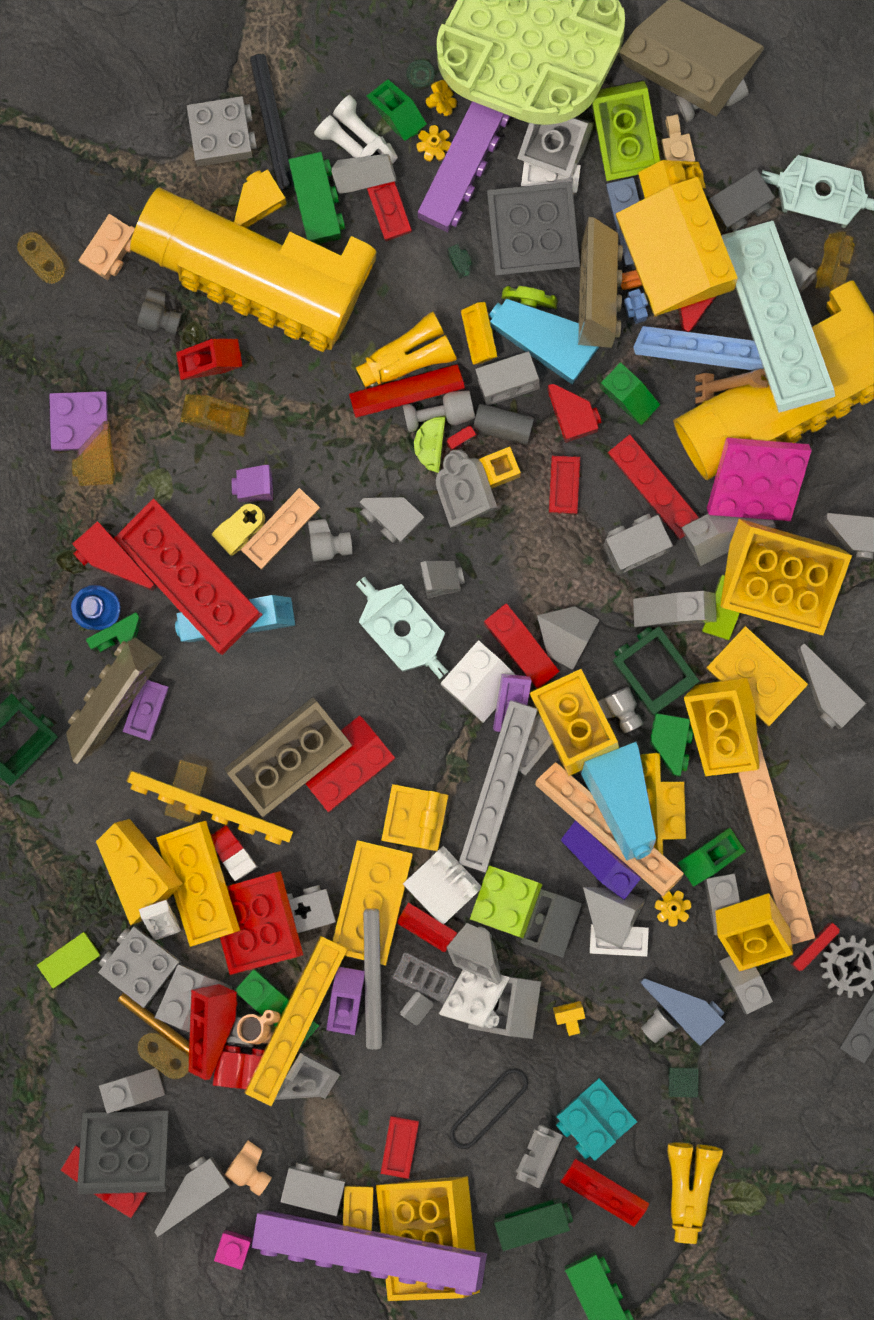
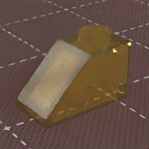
[180,394,249,437]
[72,421,115,486]

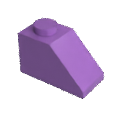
[232,465,273,502]
[327,967,365,1035]

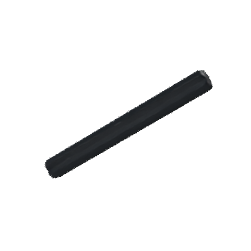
[250,54,294,190]

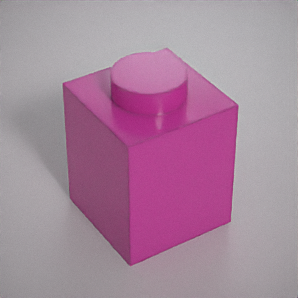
[214,1230,252,1270]

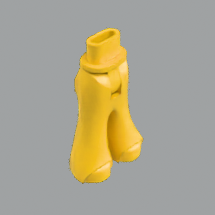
[356,311,457,387]
[667,1142,723,1244]

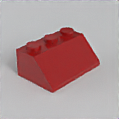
[305,716,396,813]

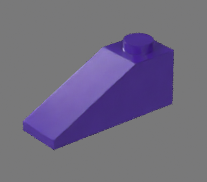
[561,820,641,900]

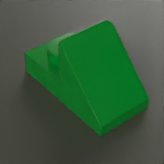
[86,613,141,653]

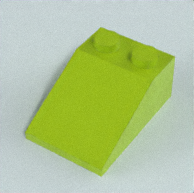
[591,81,660,181]

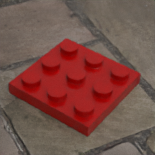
[220,871,303,975]

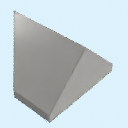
[537,606,599,670]
[583,887,645,948]
[275,1051,340,1100]

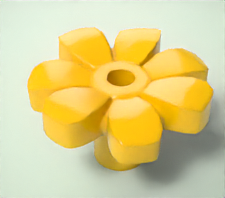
[426,80,457,116]
[416,125,451,162]
[654,891,691,927]

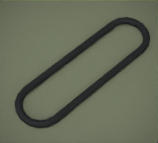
[450,1068,528,1149]

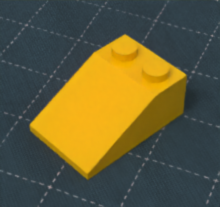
[530,669,619,777]
[684,678,760,776]

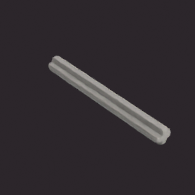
[363,908,382,1050]

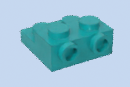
[556,1078,637,1161]

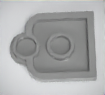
[436,450,497,528]

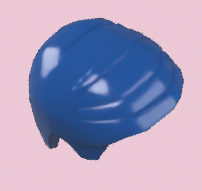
[71,585,121,630]

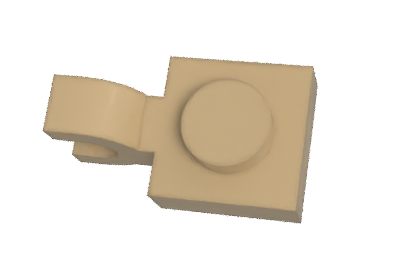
[661,114,695,162]

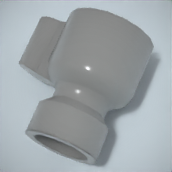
[308,519,352,562]
[597,687,643,733]

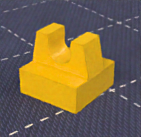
[553,1001,585,1036]

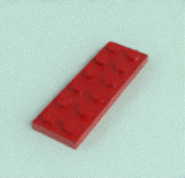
[114,498,263,655]

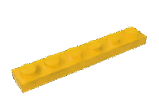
[126,770,293,845]
[244,936,347,1106]

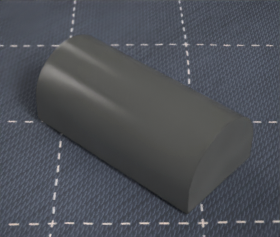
[473,404,534,446]

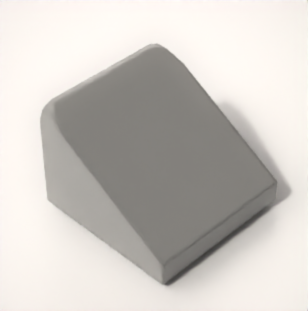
[400,991,433,1025]

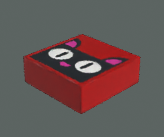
[447,426,476,451]

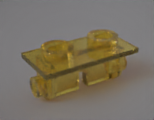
[816,231,855,291]

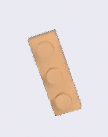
[241,488,320,570]

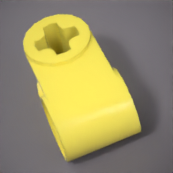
[212,504,266,556]

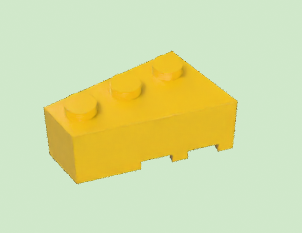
[96,819,183,925]

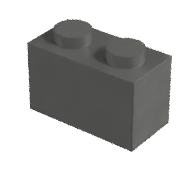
[708,169,775,233]
[521,889,582,958]

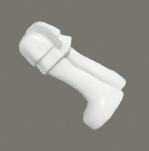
[314,95,398,164]

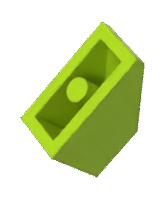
[702,575,739,641]

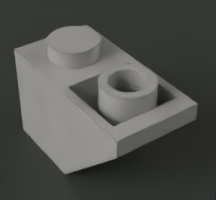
[360,497,425,544]

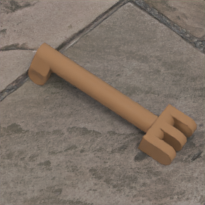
[695,369,768,404]

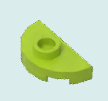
[501,286,558,309]
[414,416,446,473]

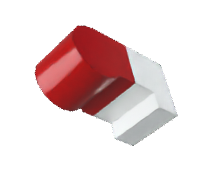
[211,825,258,881]

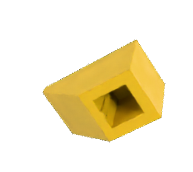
[638,160,706,198]
[479,447,521,489]

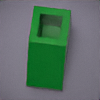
[650,714,693,777]

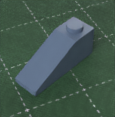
[639,978,725,1046]

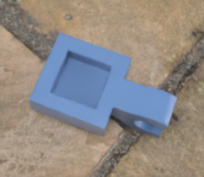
[624,289,648,324]

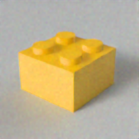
[715,893,793,972]

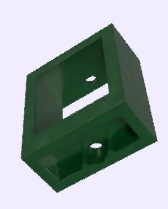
[612,626,700,716]
[0,693,58,786]
[494,1197,573,1251]

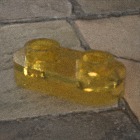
[17,232,65,283]
[138,1033,189,1079]

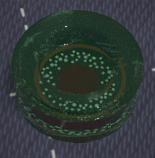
[407,60,435,90]

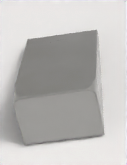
[332,154,396,193]

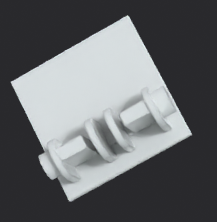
[403,846,481,924]
[439,970,510,1028]

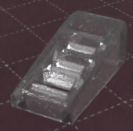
[393,952,456,1003]

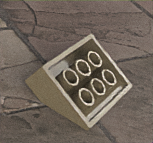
[619,0,764,117]
[66,638,163,764]

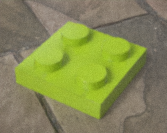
[470,866,542,938]

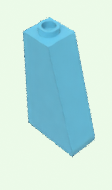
[489,299,599,385]
[175,595,295,642]
[581,742,656,861]

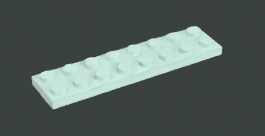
[721,221,835,413]

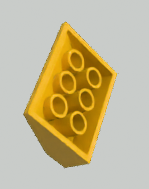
[616,177,738,316]
[720,519,852,635]
[376,1176,480,1301]

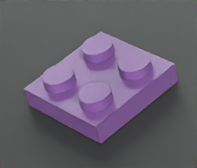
[50,392,109,451]

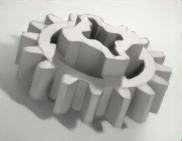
[819,935,874,998]

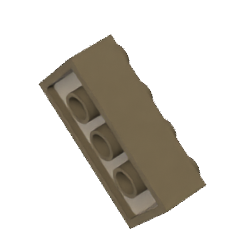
[578,217,623,348]
[224,697,352,817]

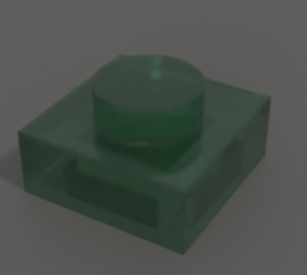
[447,244,472,279]
[668,1067,698,1098]

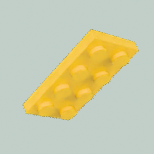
[156,821,240,947]
[332,840,413,965]

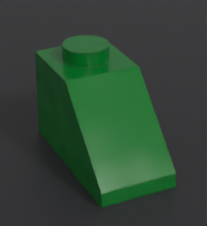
[366,79,427,141]
[600,362,660,426]
[678,828,746,887]

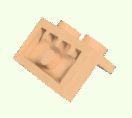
[78,214,135,280]

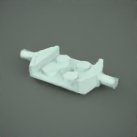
[761,155,874,228]
[356,577,448,679]

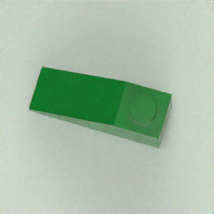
[235,969,319,1047]

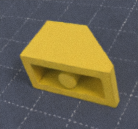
[234,169,287,228]

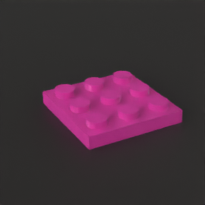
[707,438,811,521]

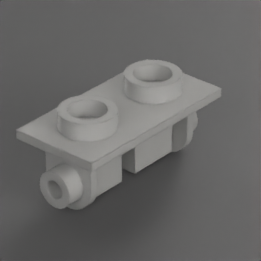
[516,1125,563,1189]

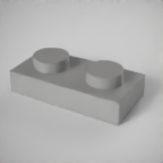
[519,714,552,776]

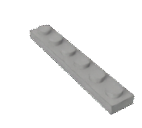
[458,700,538,872]

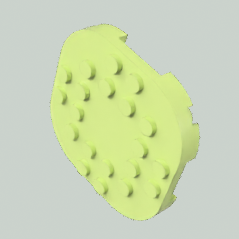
[437,0,625,125]

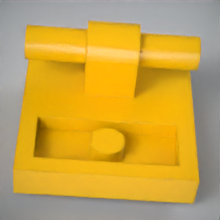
[381,784,448,851]

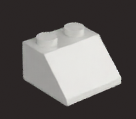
[441,640,515,723]

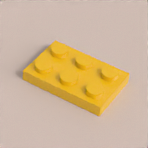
[706,626,808,726]

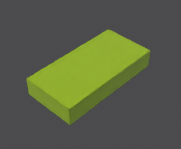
[37,932,101,989]

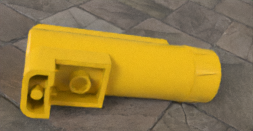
[130,187,377,352]
[673,281,874,480]

